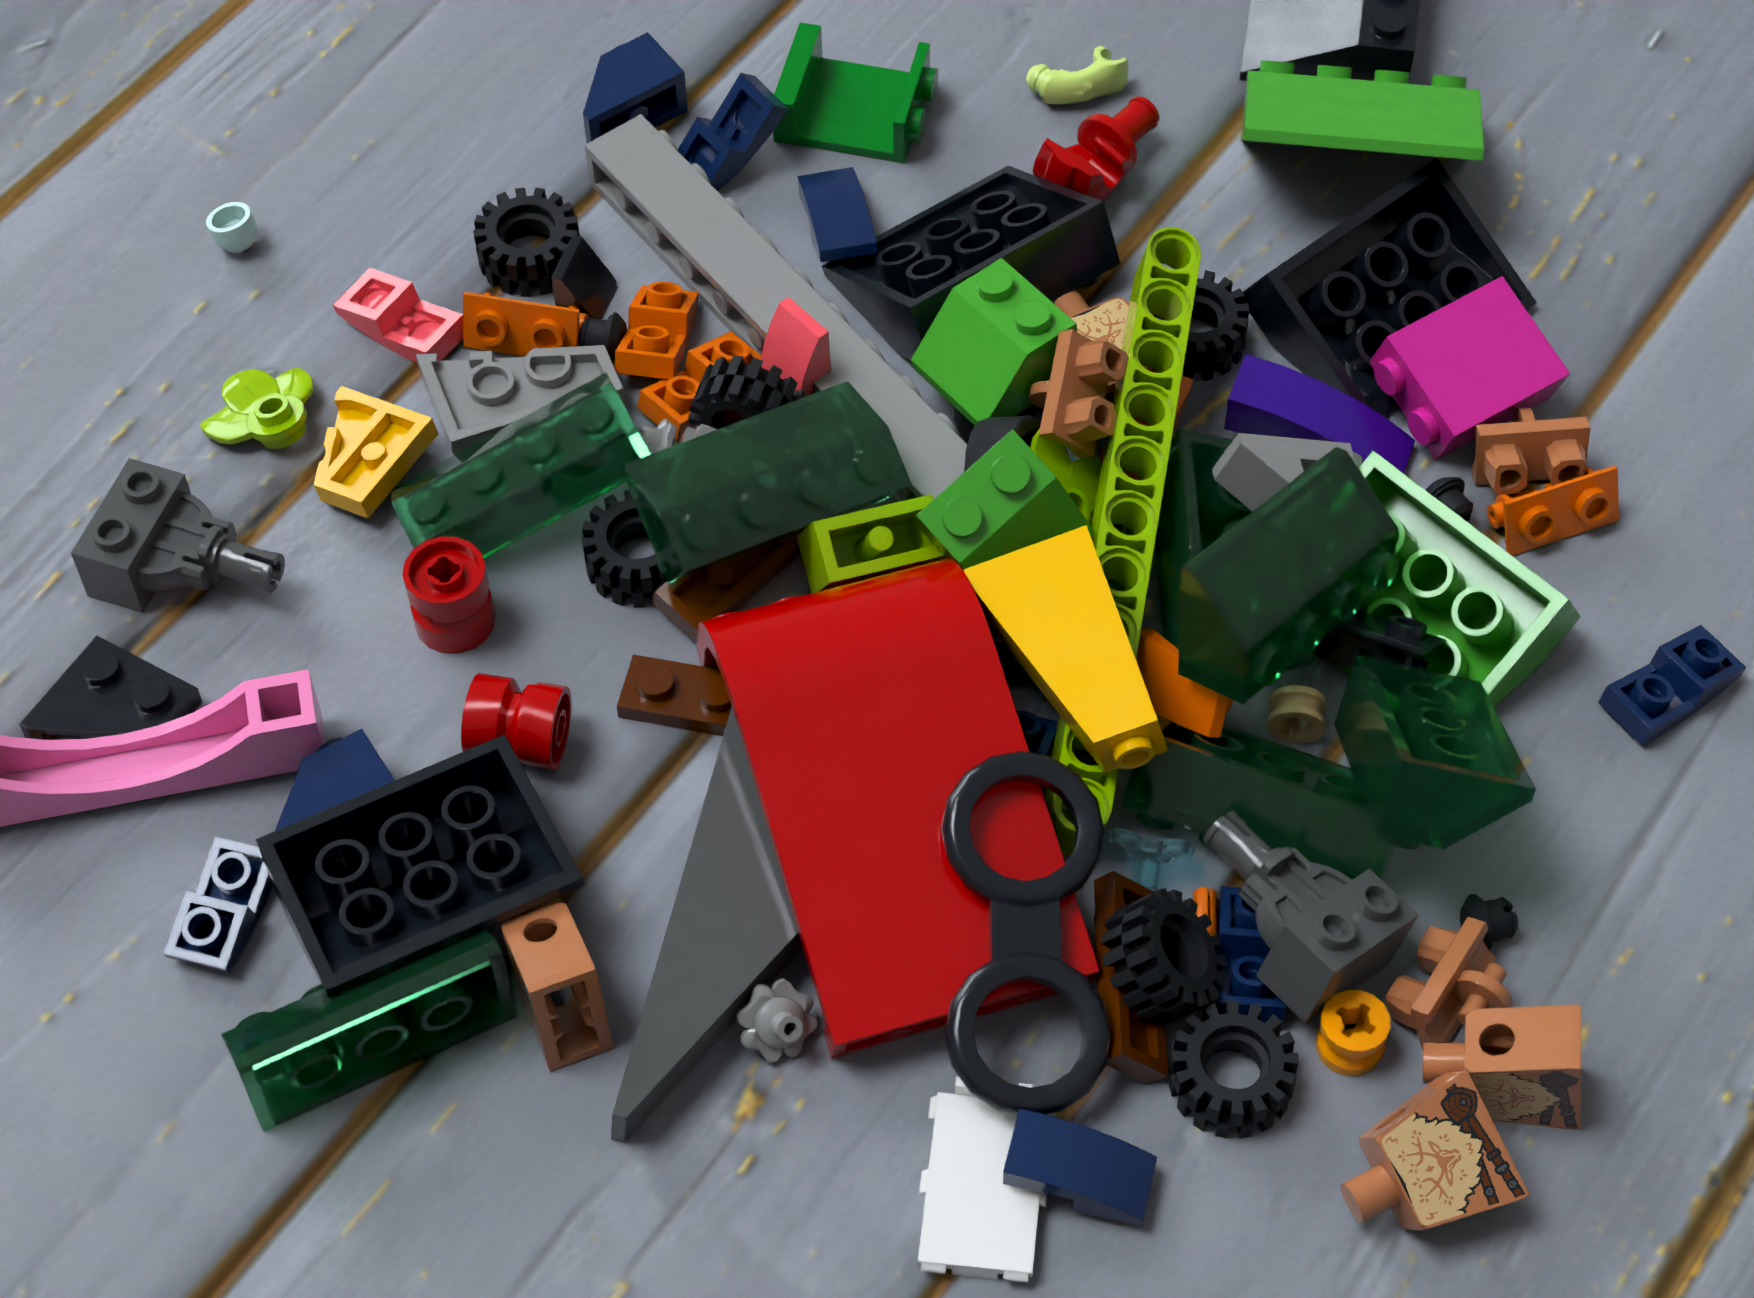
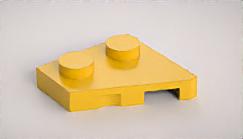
[314,386,438,518]

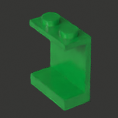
[773,22,938,164]

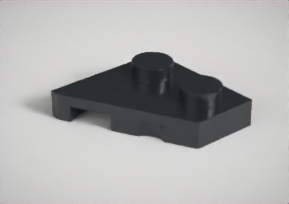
[19,635,202,740]

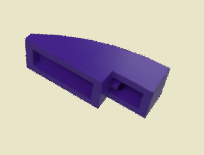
[1224,354,1415,474]

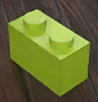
[796,494,945,593]

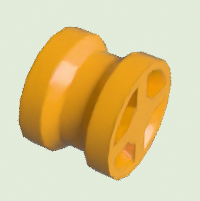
[1316,990,1391,1076]

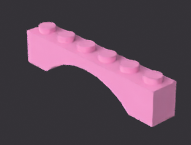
[0,669,326,827]

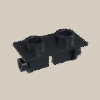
[1303,596,1446,689]

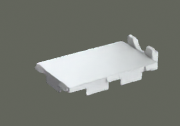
[918,1077,1055,1282]

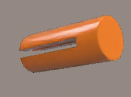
[1193,887,1217,937]

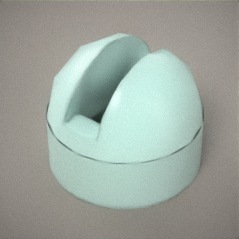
[206,202,257,253]

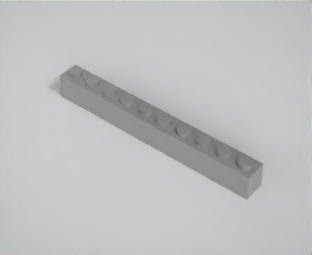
[585,114,967,503]

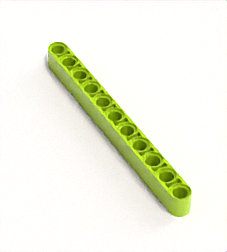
[1044,227,1201,856]

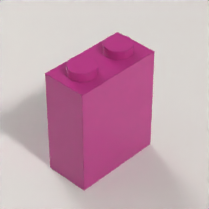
[1369,276,1570,460]

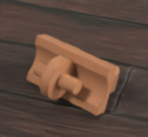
[1029,329,1128,458]
[1472,407,1591,495]
[1386,917,1512,1050]

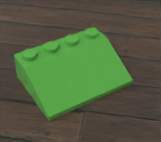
[1240,60,1484,161]
[1252,451,1581,752]

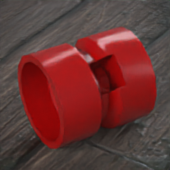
[402,536,496,654]
[461,673,572,770]

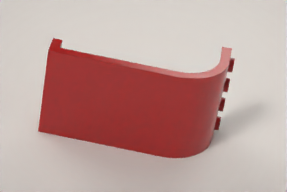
[697,558,1100,1059]

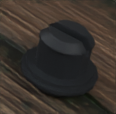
[579,312,627,364]
[1426,477,1473,522]
[1460,894,1518,950]

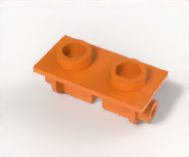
[463,292,589,357]
[1487,466,1619,556]

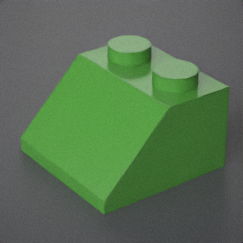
[911,258,1077,426]
[914,429,1095,570]

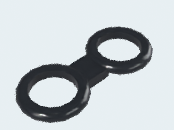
[941,751,1112,1115]

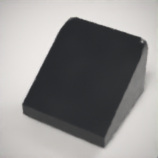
[551,235,617,319]

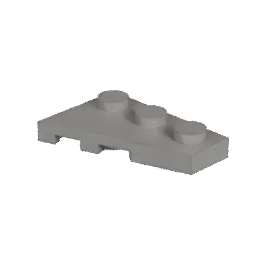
[415,345,625,457]

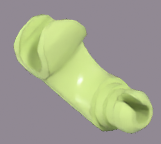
[1026,46,1128,105]

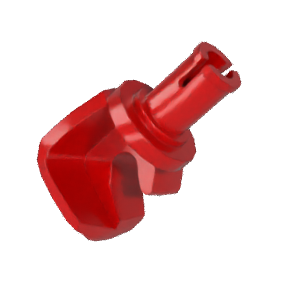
[1033,96,1160,201]

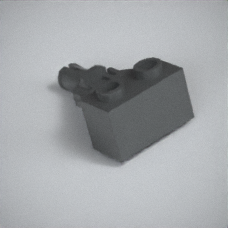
[71,458,285,613]
[1203,810,1419,1023]

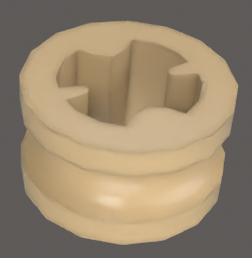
[1267,685,1327,744]

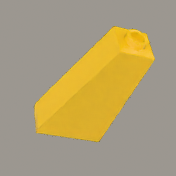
[963,525,1168,773]

